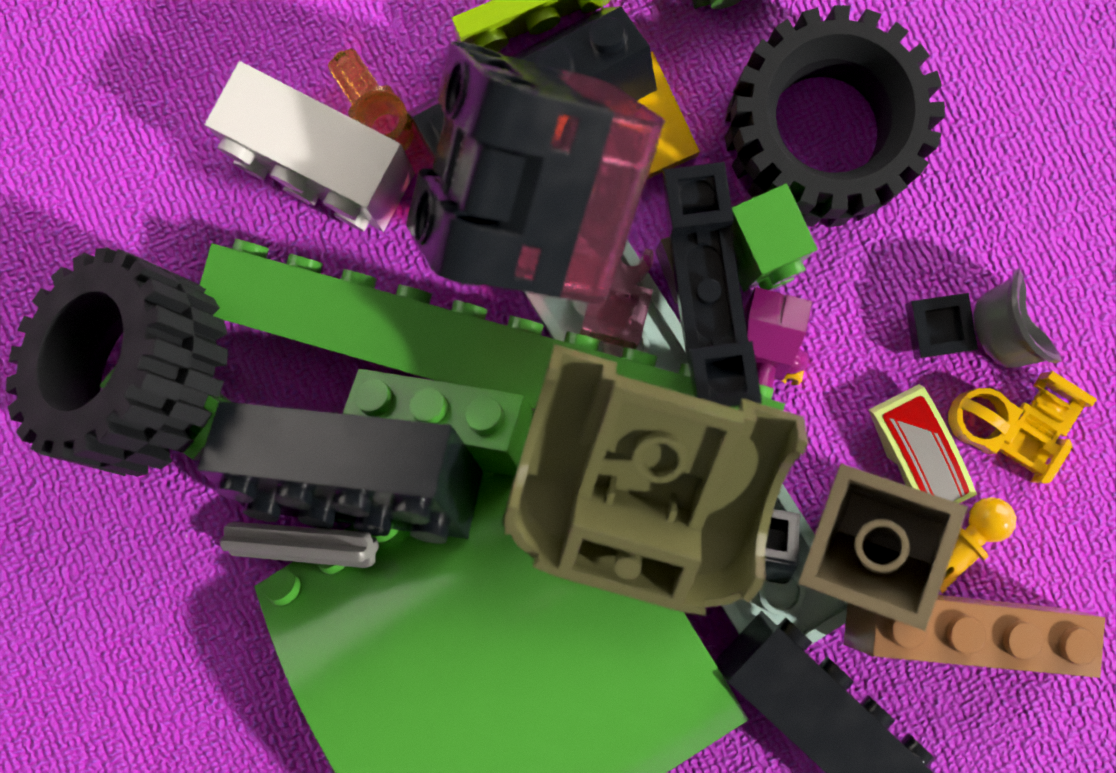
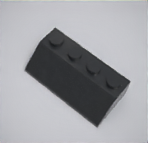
[407,6,657,161]

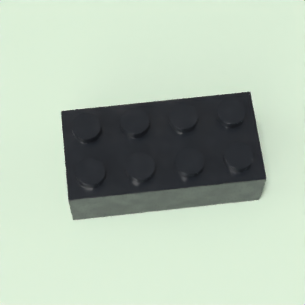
[197,401,483,544]

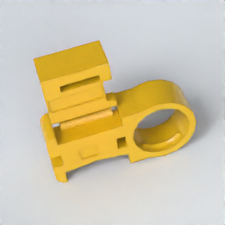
[948,371,1097,484]

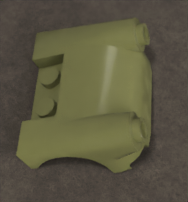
[502,344,809,615]

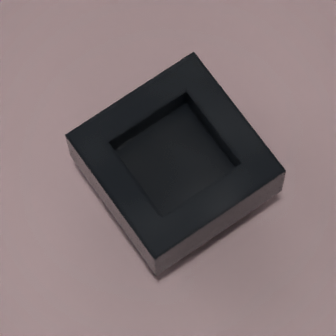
[905,293,978,360]

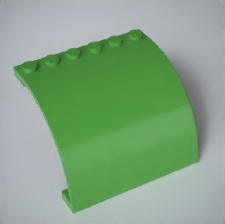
[254,410,749,773]

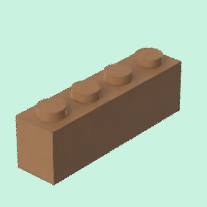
[843,595,1105,678]

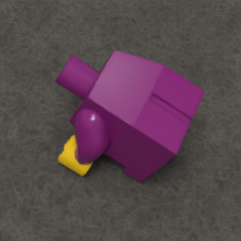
[744,287,812,388]

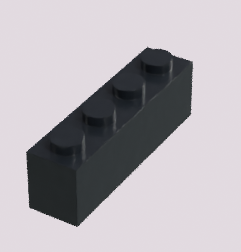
[714,611,936,773]

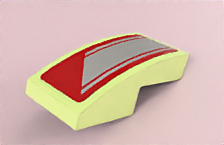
[869,384,977,504]

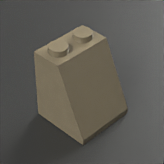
[798,463,968,631]

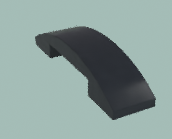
[663,162,762,408]

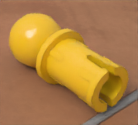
[940,497,1017,593]

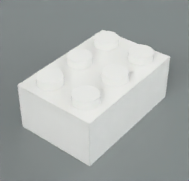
[204,61,415,232]

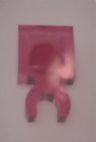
[579,244,654,350]

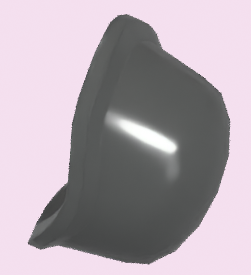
[973,268,1062,368]

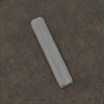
[219,522,379,568]

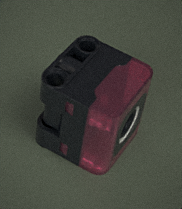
[406,41,665,304]

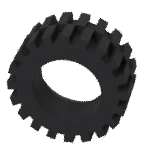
[725,5,945,227]
[6,247,228,477]

